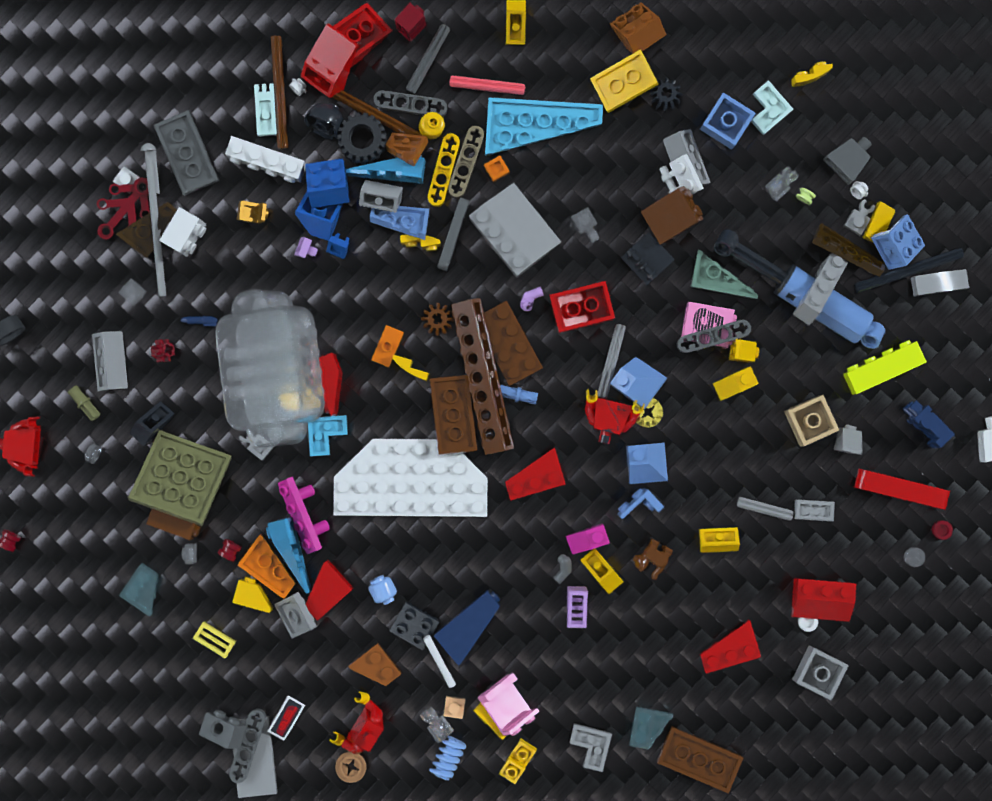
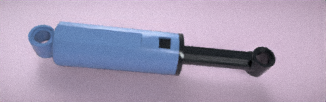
[714,229,885,349]

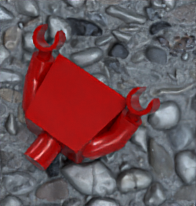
[0,417,41,477]

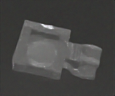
[765,166,798,201]
[571,207,599,243]
[420,707,454,743]

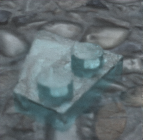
[119,563,158,616]
[629,707,673,749]

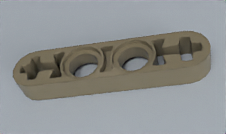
[448,126,484,198]

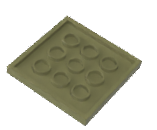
[128,430,232,526]

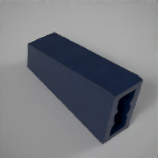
[434,590,500,666]

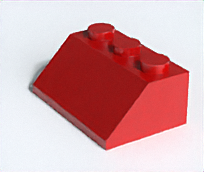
[791,578,856,622]

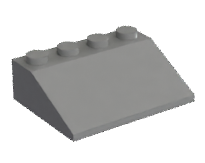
[469,183,561,278]

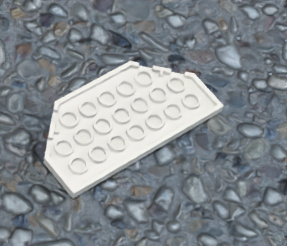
[334,439,487,517]

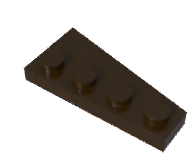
[812,223,886,277]

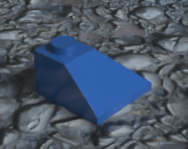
[295,191,343,241]

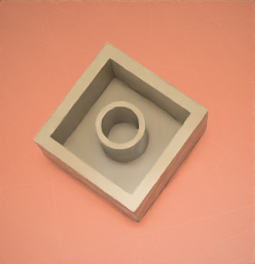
[784,395,839,446]

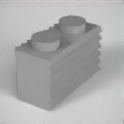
[359,180,403,213]

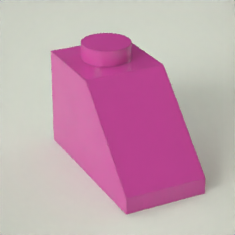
[566,524,610,554]

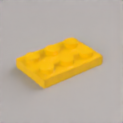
[590,49,659,113]

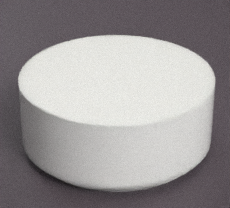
[798,618,818,632]

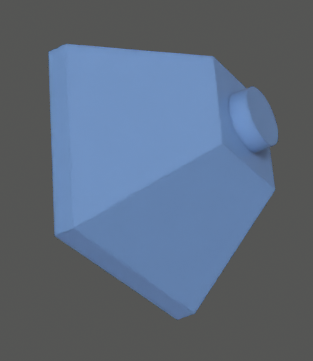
[610,357,667,409]
[626,443,668,484]

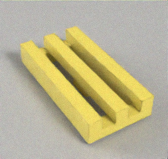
[193,622,236,658]

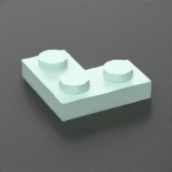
[751,80,793,135]

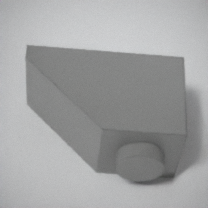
[834,425,862,455]

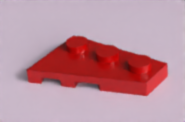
[505,447,565,500]
[700,620,761,674]

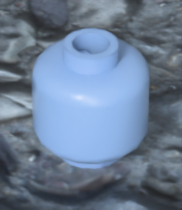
[368,575,397,605]

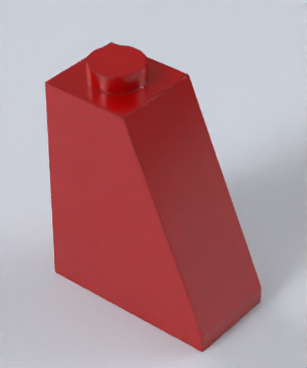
[305,560,353,621]

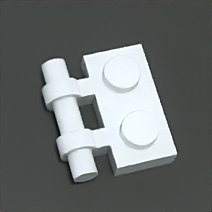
[660,154,704,195]

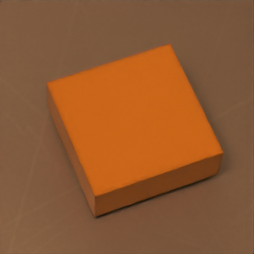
[484,156,510,182]

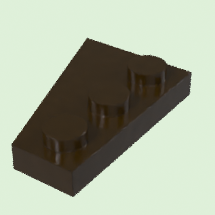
[116,202,177,259]

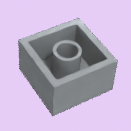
[792,645,849,700]

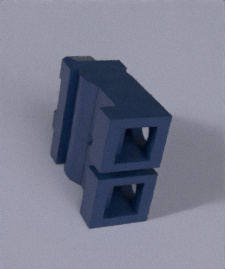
[902,400,955,448]

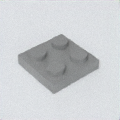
[274,592,317,638]

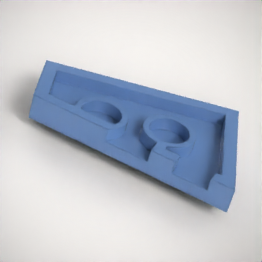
[370,206,429,240]

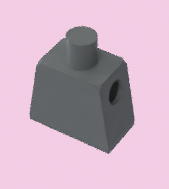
[823,137,872,185]

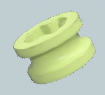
[796,188,816,205]

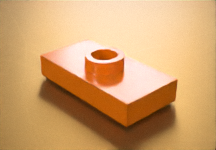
[372,325,404,367]

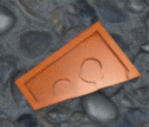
[238,534,296,599]

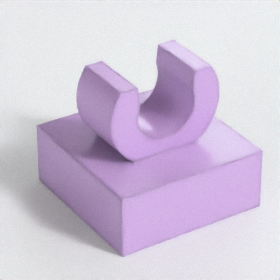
[294,237,318,258]

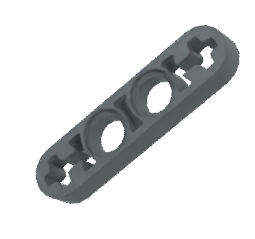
[374,90,447,117]
[437,197,470,271]
[677,320,751,353]
[229,709,266,783]

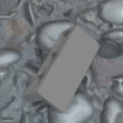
[663,129,710,186]
[92,331,128,391]

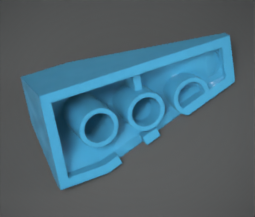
[346,155,425,184]
[266,517,312,593]

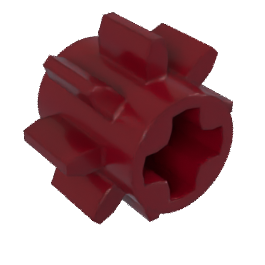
[151,339,175,362]

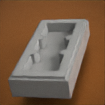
[794,499,835,521]

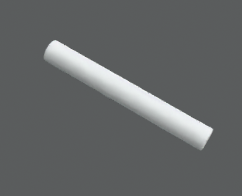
[423,635,456,688]

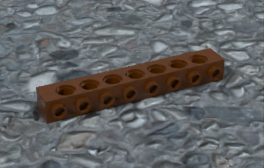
[451,298,514,455]

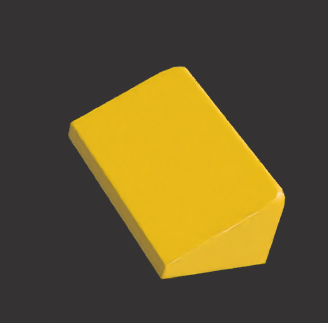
[863,202,895,242]
[699,527,740,553]

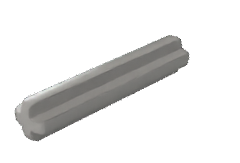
[737,497,794,521]

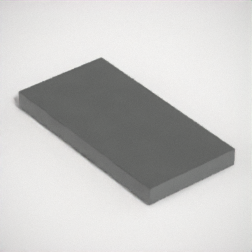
[154,110,219,196]

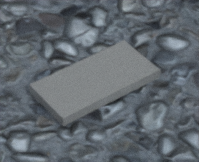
[233,716,277,798]

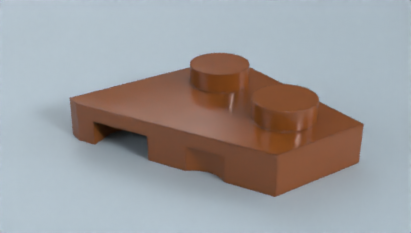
[385,133,428,166]
[348,643,401,686]

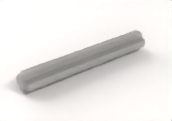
[598,324,626,398]

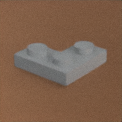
[570,723,612,772]

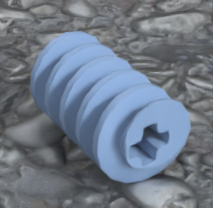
[429,736,466,780]

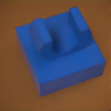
[326,233,349,259]

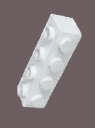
[225,136,306,183]

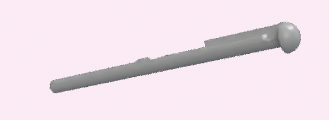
[141,143,166,296]

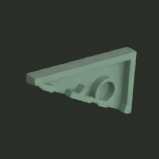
[691,250,758,299]

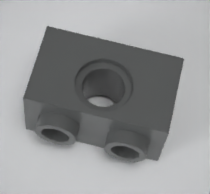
[199,710,247,749]

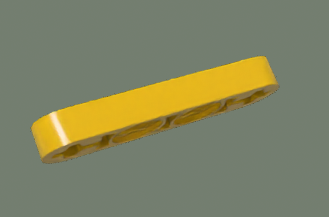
[428,133,460,207]

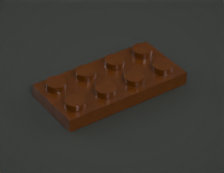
[484,301,543,386]
[429,375,477,456]
[657,726,743,793]

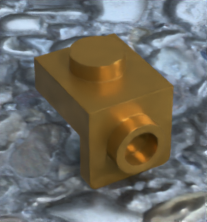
[237,201,268,224]

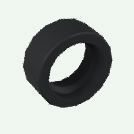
[0,315,25,347]

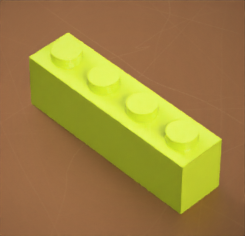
[843,340,926,395]

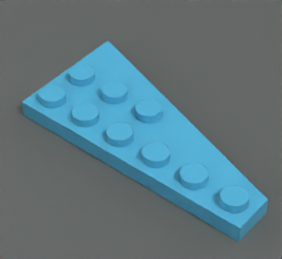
[485,98,603,156]

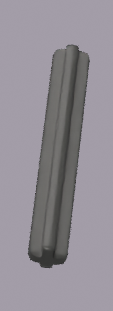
[406,24,450,94]

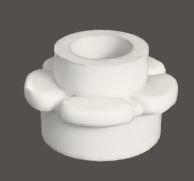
[289,78,307,96]
[850,181,868,199]

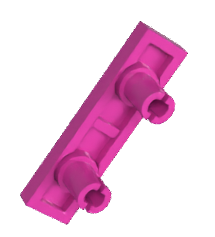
[278,477,330,554]

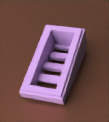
[567,586,588,628]

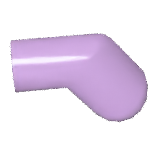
[520,287,544,312]

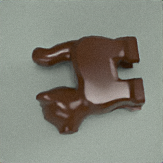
[633,538,673,580]

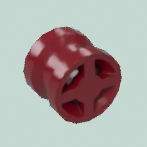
[0,529,21,552]
[217,539,242,562]

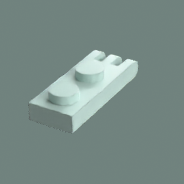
[254,83,277,136]

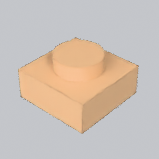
[444,696,465,719]

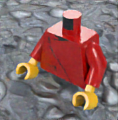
[585,389,645,444]
[330,691,384,754]

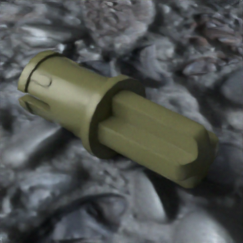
[67,385,100,421]

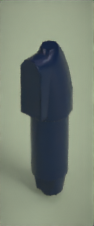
[181,316,218,326]

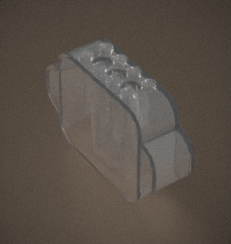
[216,290,324,448]

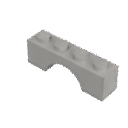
[793,253,848,325]

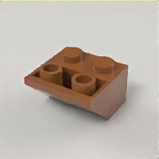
[610,3,666,54]

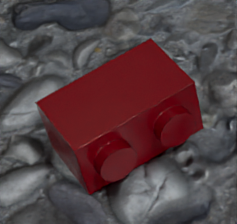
[394,3,426,42]

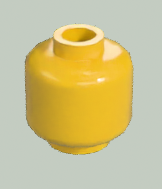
[419,112,445,139]

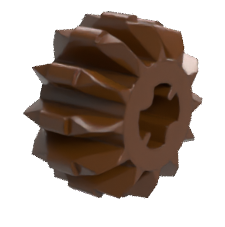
[421,303,454,336]

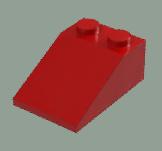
[333,3,393,67]
[549,281,615,333]

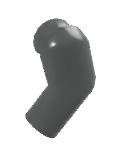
[553,554,572,584]

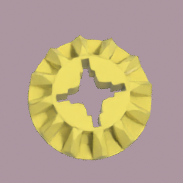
[636,398,663,428]

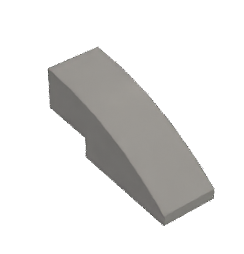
[911,269,969,296]

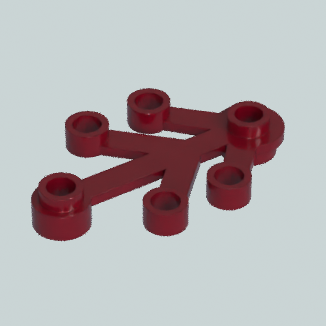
[97,178,150,239]

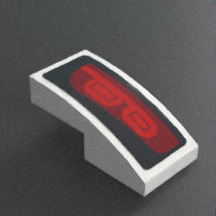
[267,696,305,741]

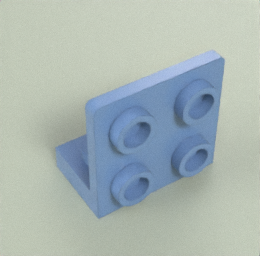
[871,214,925,270]
[617,489,664,519]

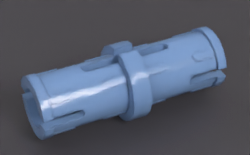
[500,385,538,405]

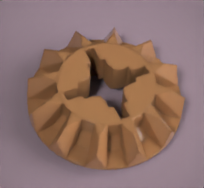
[335,751,366,783]

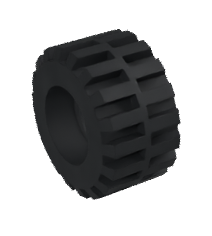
[337,113,387,165]

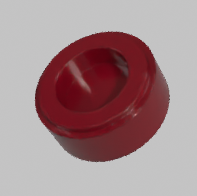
[932,520,953,540]

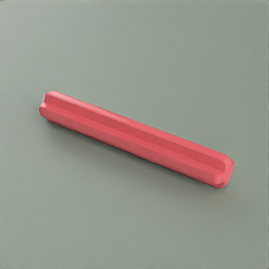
[450,76,525,95]

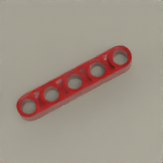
[854,469,950,510]

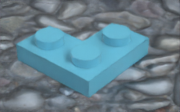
[308,415,348,456]

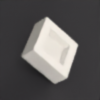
[113,166,140,194]

